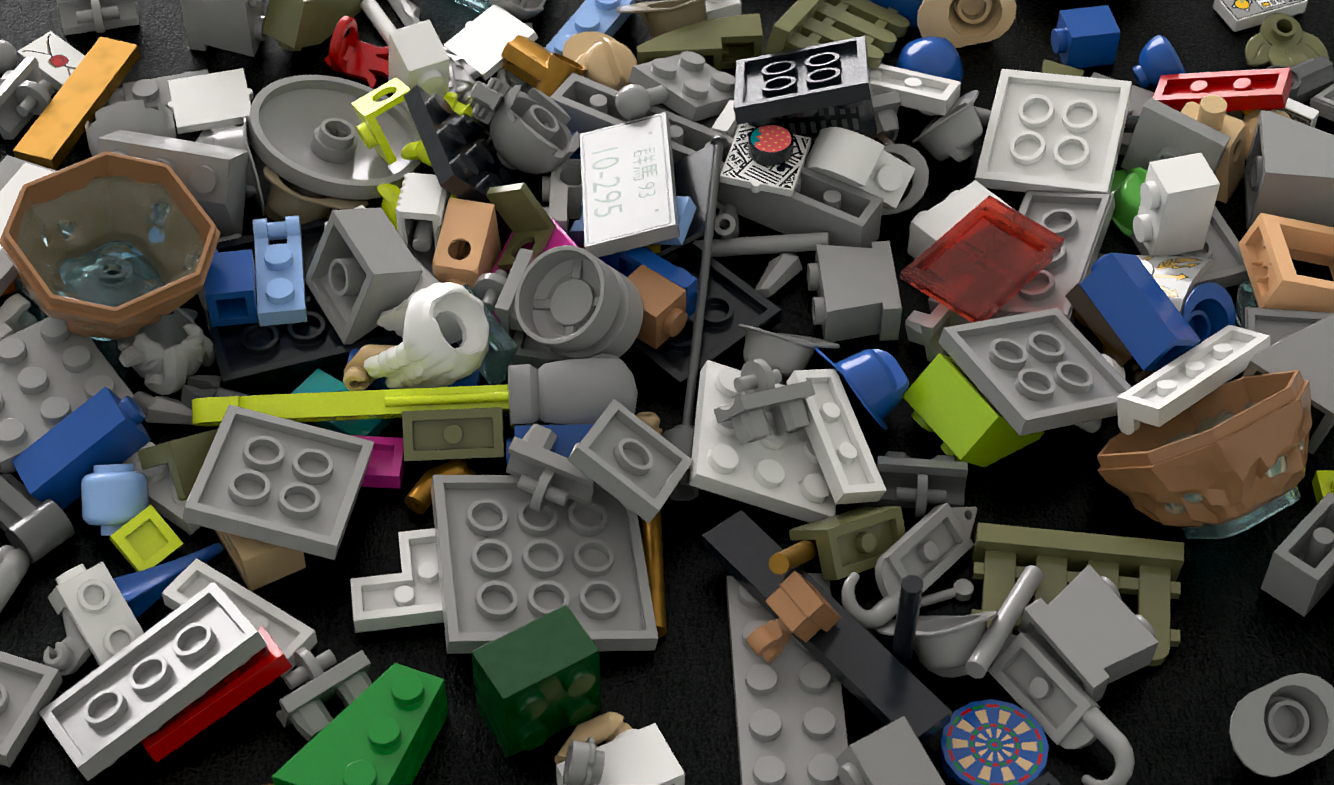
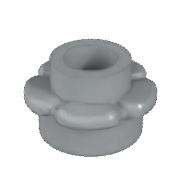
[563,737,605,785]

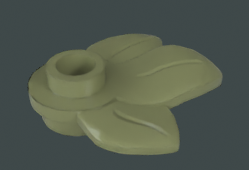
[1245,13,1329,67]

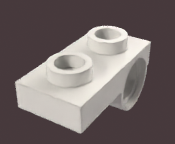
[542,159,582,235]

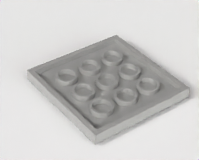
[431,475,658,654]

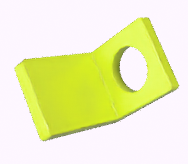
[351,77,410,165]

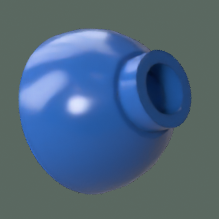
[1131,35,1186,89]

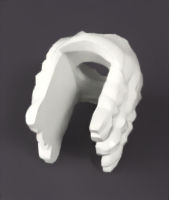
[363,282,490,389]

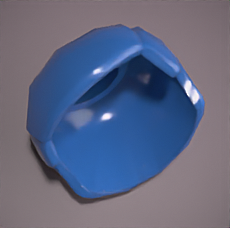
[896,36,964,83]

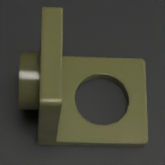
[486,183,556,270]

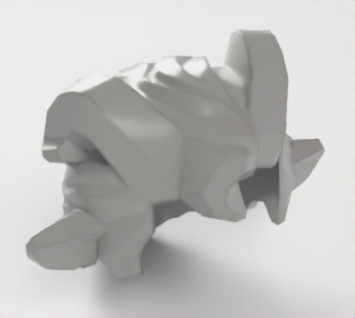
[116,307,216,395]

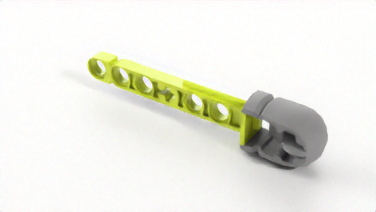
[192,353,638,430]

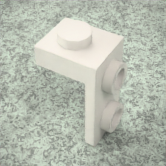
[48,562,144,666]

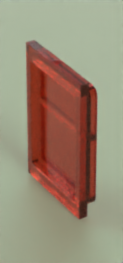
[900,195,1065,322]

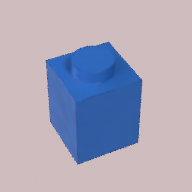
[1051,5,1121,68]
[205,249,259,327]

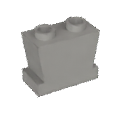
[180,0,267,57]
[807,241,902,342]
[1018,564,1159,702]

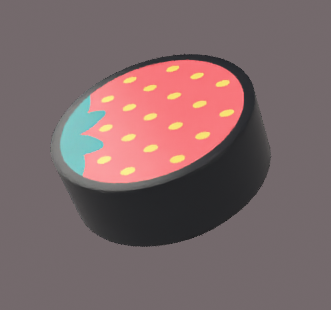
[748,123,794,166]

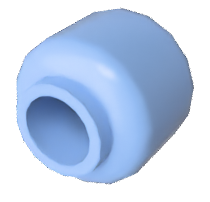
[81,463,149,536]

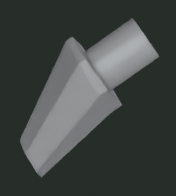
[755,252,803,298]
[134,391,192,425]

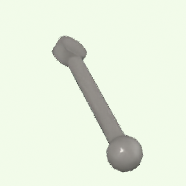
[889,579,974,621]

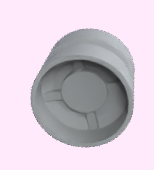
[515,245,643,359]

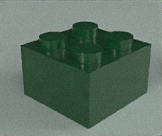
[471,605,601,758]

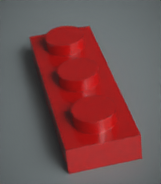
[1153,68,1293,113]
[141,626,292,763]

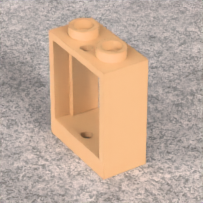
[1238,213,1334,313]

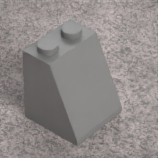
[1243,110,1334,231]
[1242,313,1334,454]

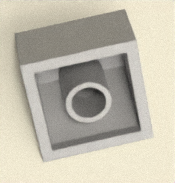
[304,207,423,345]

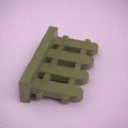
[764,0,910,73]
[971,522,1184,666]

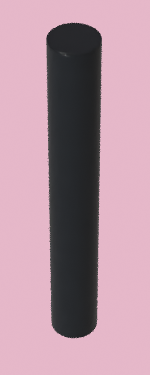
[891,575,923,671]

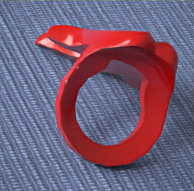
[324,16,389,89]

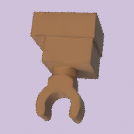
[745,571,842,663]

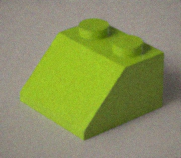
[903,353,1045,468]

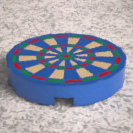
[939,699,1049,785]

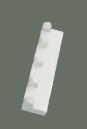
[1117,325,1270,435]

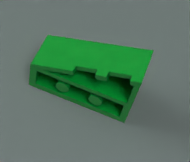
[272,663,448,785]

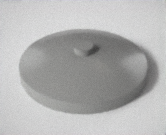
[247,75,421,200]

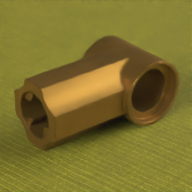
[501,35,586,97]

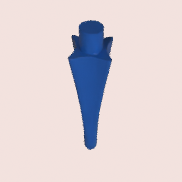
[113,543,224,619]

